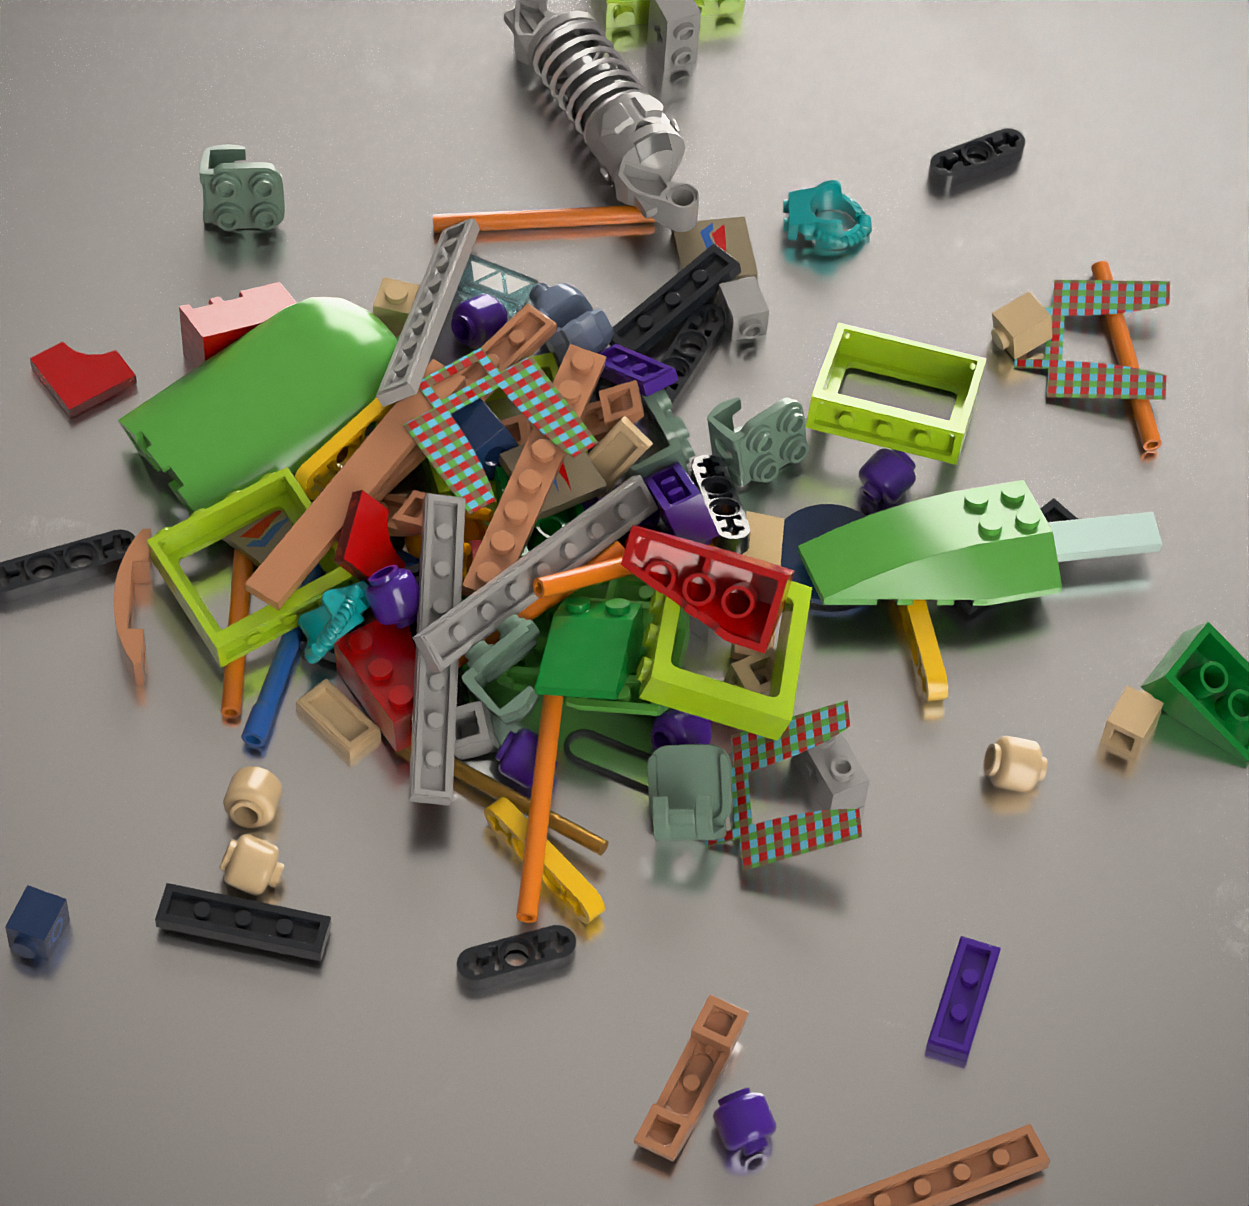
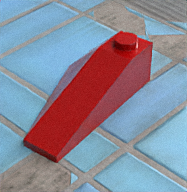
[621,525,795,654]

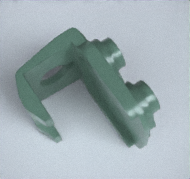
[199,144,285,231]
[624,388,695,481]
[707,397,809,486]
[462,614,540,725]
[647,744,733,841]

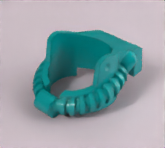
[783,180,872,249]
[298,581,370,664]

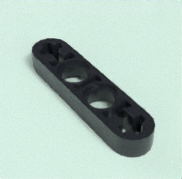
[640,303,725,420]
[690,455,751,554]
[0,529,135,603]

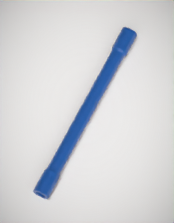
[241,531,345,747]

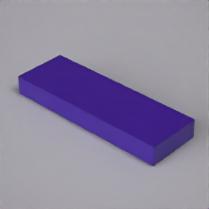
[598,344,679,397]
[926,936,1001,1062]

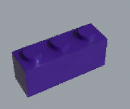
[643,462,719,545]

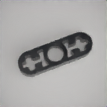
[928,128,1026,188]
[456,925,576,991]

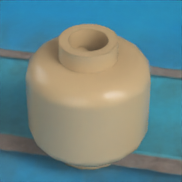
[983,736,1047,793]
[223,766,283,828]
[219,834,284,896]

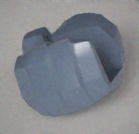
[529,282,614,365]

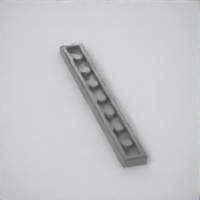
[376,218,480,407]
[413,475,658,673]
[408,493,466,806]

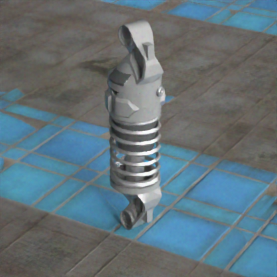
[504,0,700,232]

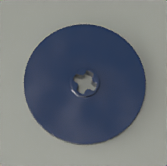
[781,504,867,606]

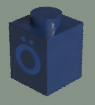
[5,885,70,961]

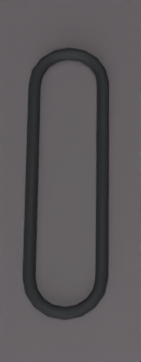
[563,729,651,793]

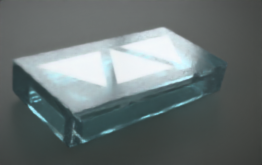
[457,254,538,313]

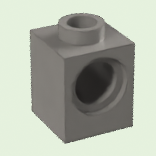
[717,276,770,342]

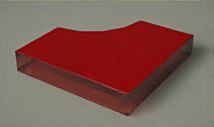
[30,342,137,418]
[333,490,406,585]

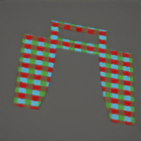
[1014,280,1170,400]
[403,347,599,515]
[705,700,863,871]

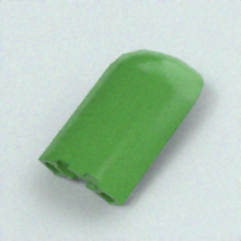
[117,297,401,515]

